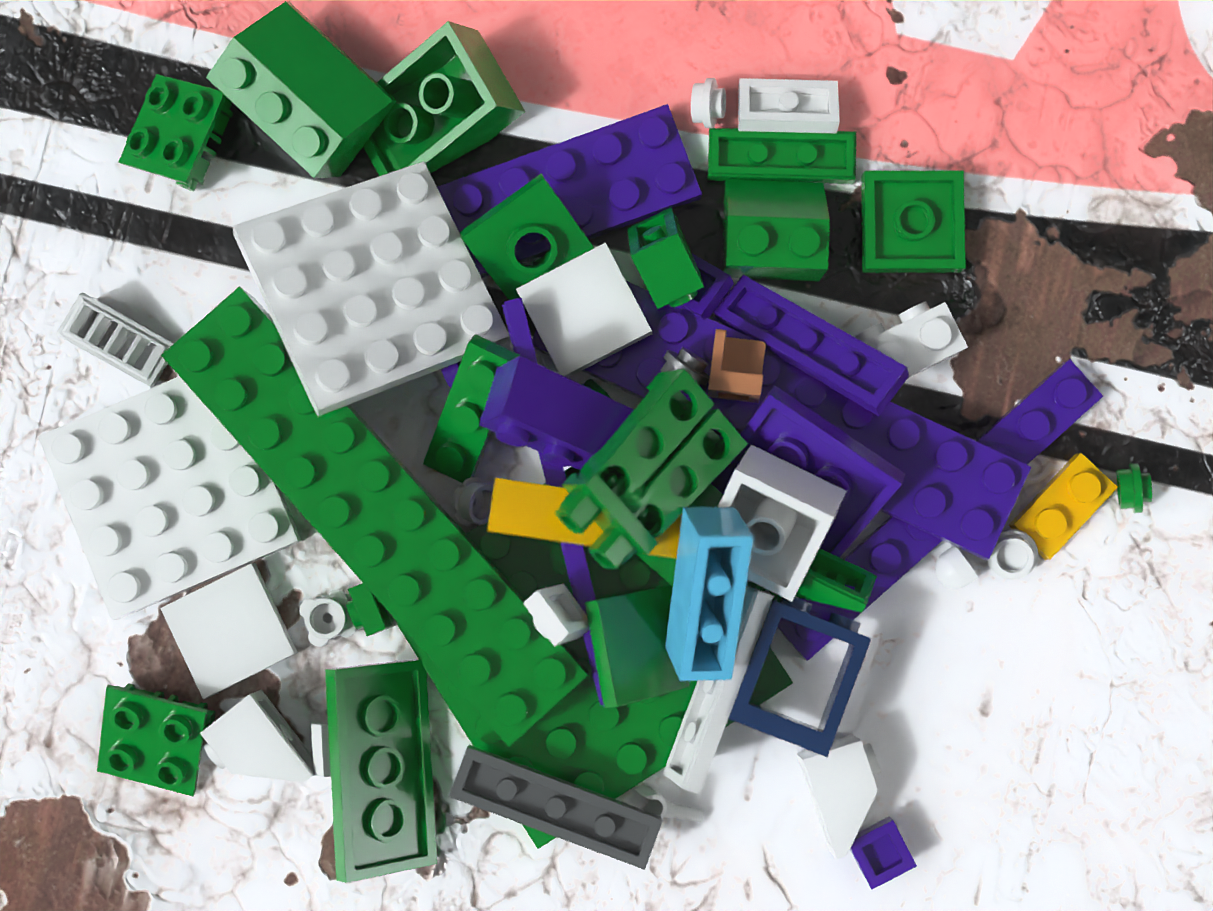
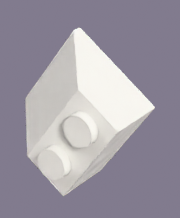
[719,445,846,601]

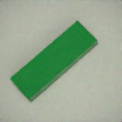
[707,128,856,184]

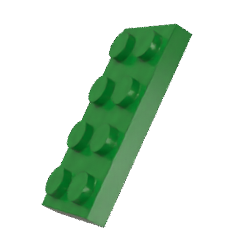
[325,659,437,883]

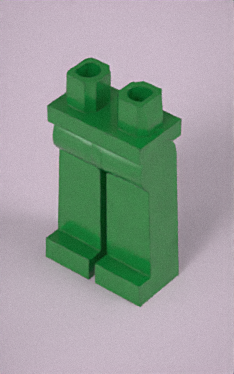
[555,368,747,569]

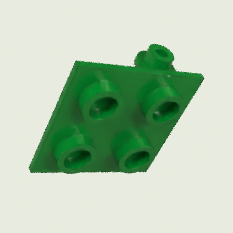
[118,74,234,192]
[97,683,216,797]

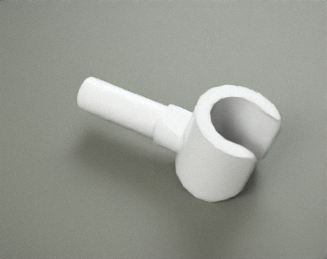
[634,785,704,823]

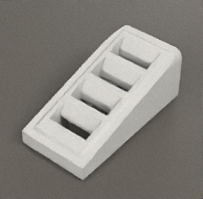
[56,292,174,388]

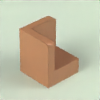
[708,329,766,403]

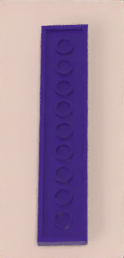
[532,280,1031,560]

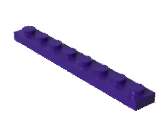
[777,359,1103,661]

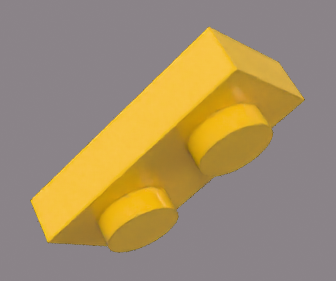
[1008,453,1118,560]

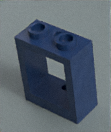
[728,597,872,757]

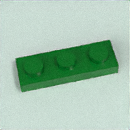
[423,334,520,483]

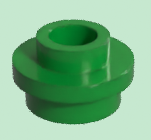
[1116,463,1152,514]

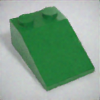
[363,21,526,176]

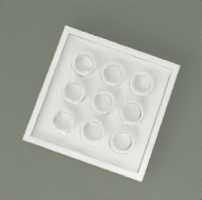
[233,162,510,417]
[37,376,302,621]

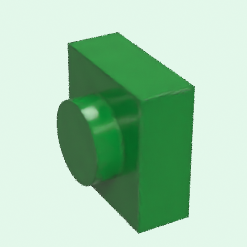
[346,583,394,637]

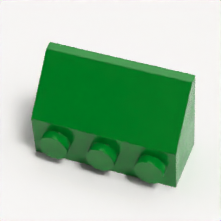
[206,1,397,178]

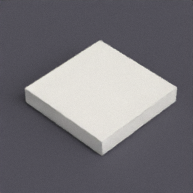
[516,243,652,378]
[160,563,298,699]

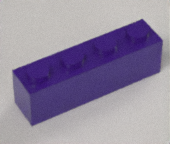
[479,355,634,470]

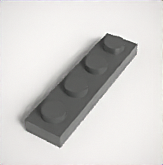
[449,745,663,870]

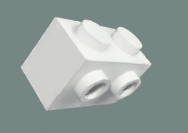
[854,301,968,379]

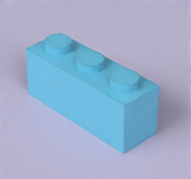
[665,507,753,681]

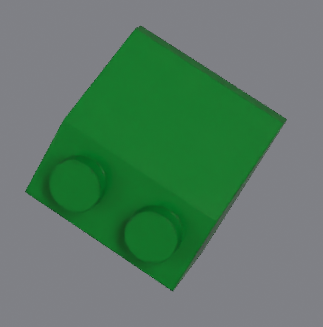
[722,179,830,281]

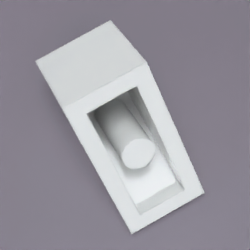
[200,690,314,783]
[796,734,881,860]

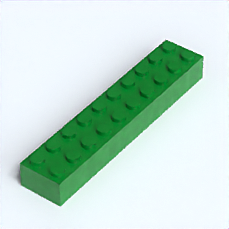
[161,286,589,747]

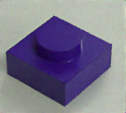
[681,254,734,320]
[850,817,917,890]

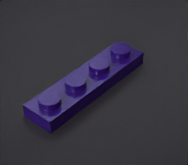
[713,275,909,416]

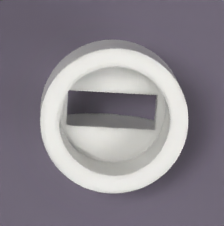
[935,545,979,589]

